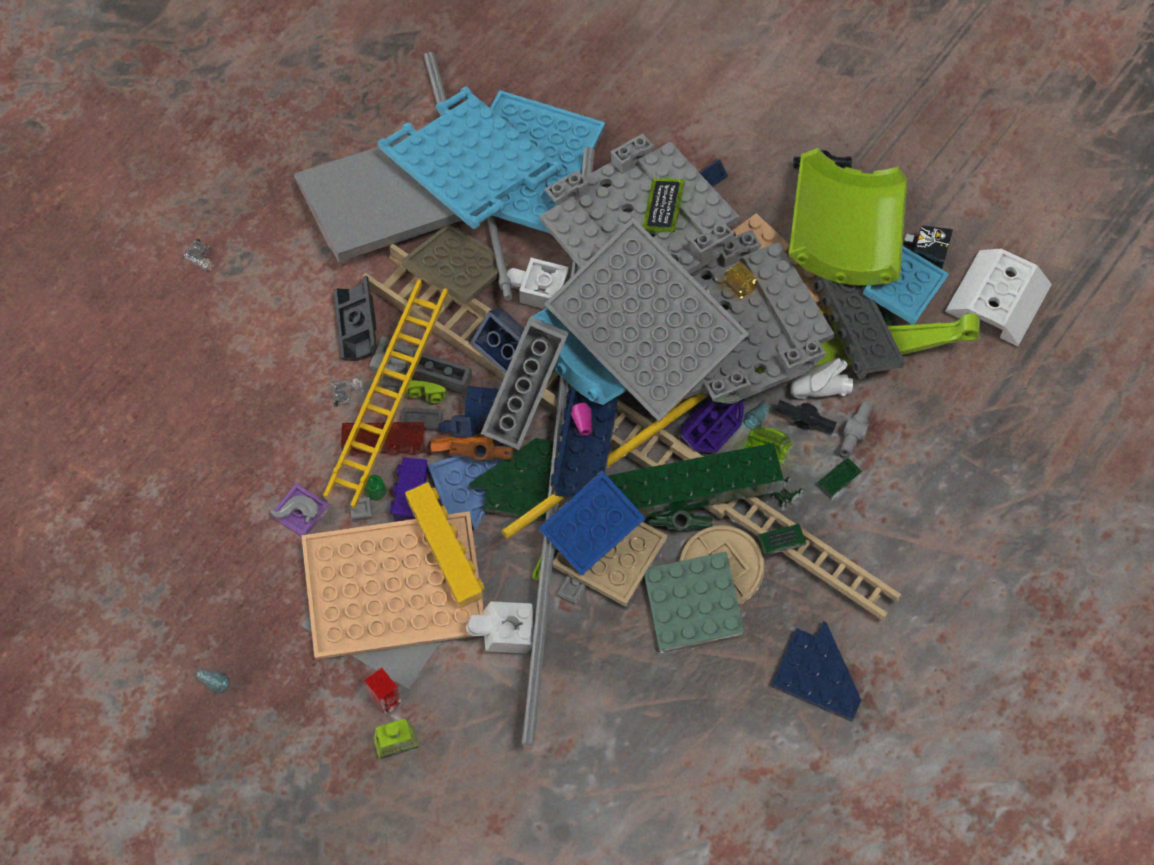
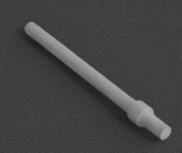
[487,215,512,301]

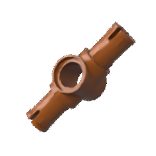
[450,441,514,461]

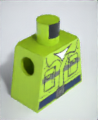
[373,719,420,760]

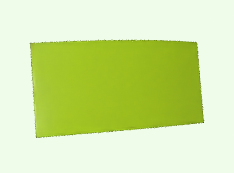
[405,381,447,403]

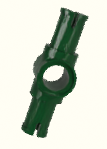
[648,510,713,531]

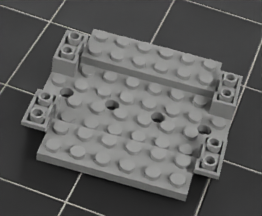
[539,134,739,274]
[676,230,834,404]

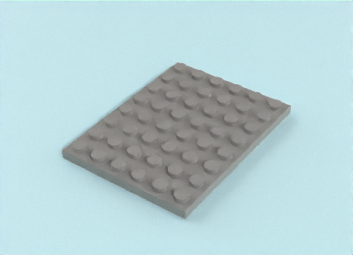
[544,218,749,422]

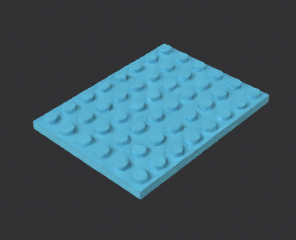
[481,90,605,234]

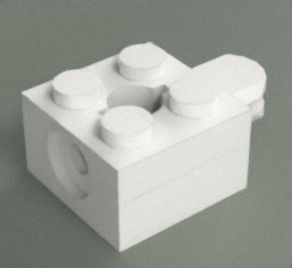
[507,258,569,309]
[466,601,534,653]

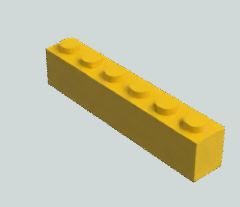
[405,482,485,608]

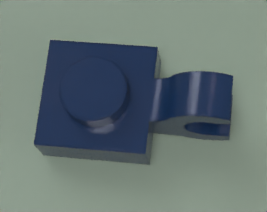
[439,415,476,437]

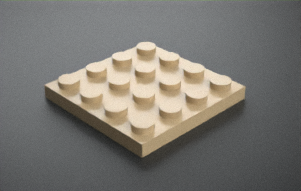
[552,522,668,607]

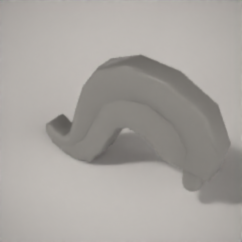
[271,495,318,523]

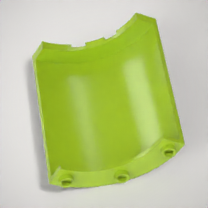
[789,148,907,285]

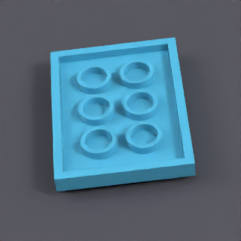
[862,246,949,325]

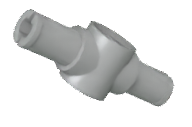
[840,401,873,457]

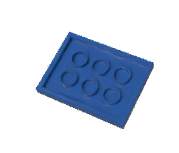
[539,470,646,575]

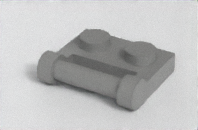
[369,336,418,375]

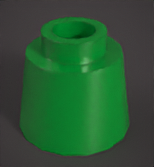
[364,475,387,501]

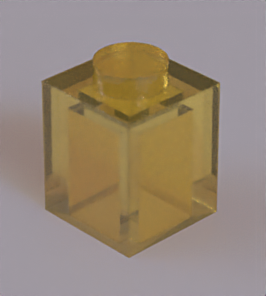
[725,262,756,299]

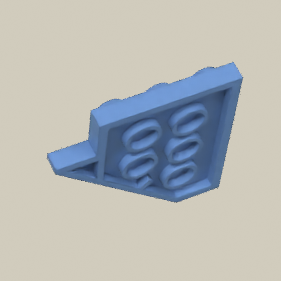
[428,441,512,530]

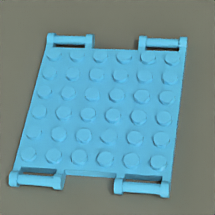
[377,86,563,229]

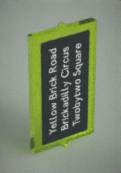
[643,177,685,233]

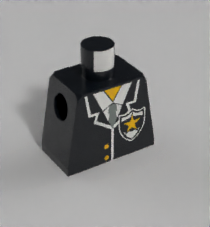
[904,226,953,269]

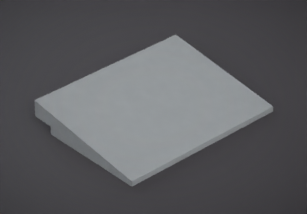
[294,138,482,262]

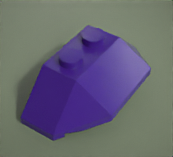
[680,396,745,453]

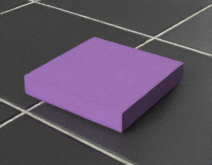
[270,483,330,537]

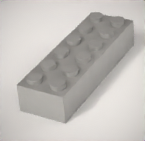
[481,316,569,450]

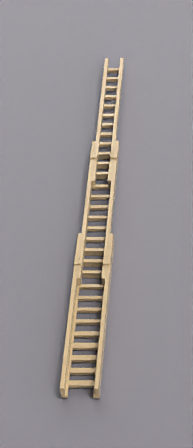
[362,244,901,621]

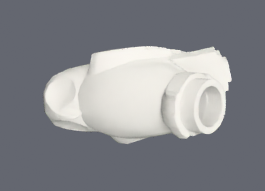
[790,358,853,399]

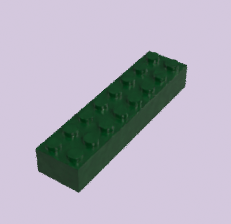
[608,443,784,518]

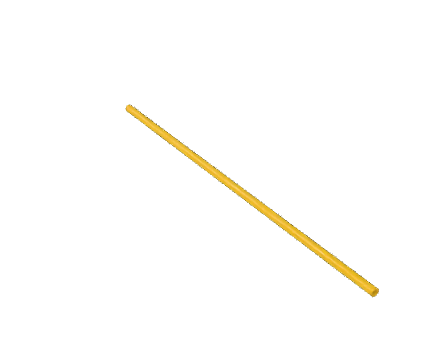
[502,304,826,539]

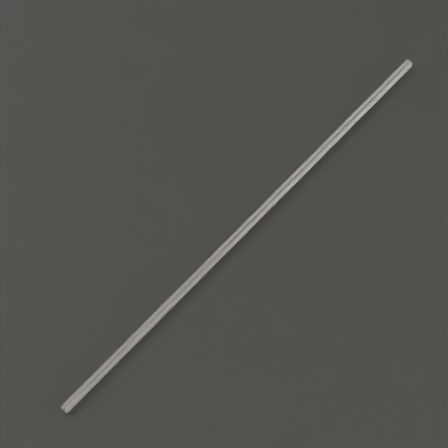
[522,147,595,746]

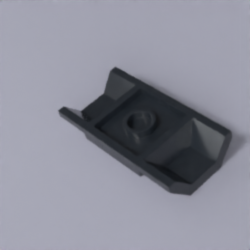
[333,276,377,361]

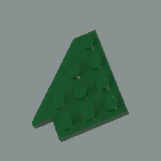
[468,438,554,521]

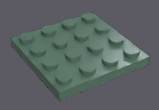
[644,551,745,652]

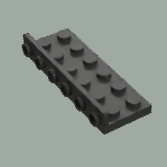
[813,276,905,380]

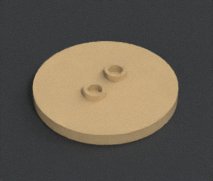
[680,525,765,605]

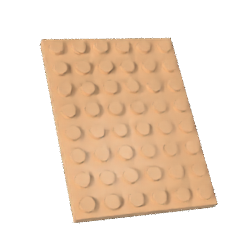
[301,511,484,660]

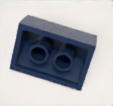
[470,309,525,374]
[464,386,525,439]

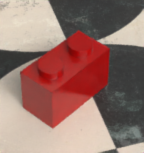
[364,667,401,714]

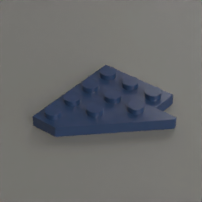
[771,621,861,722]

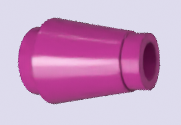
[571,403,592,436]

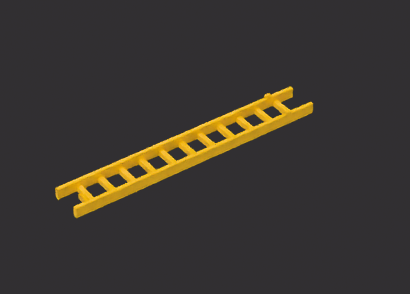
[323,280,449,509]

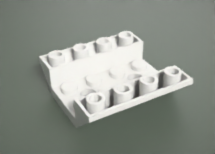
[945,249,1052,346]

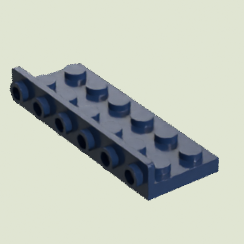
[551,387,619,497]

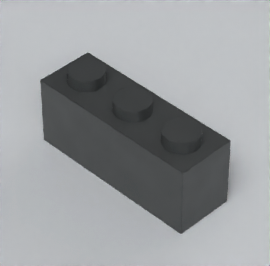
[407,350,473,395]

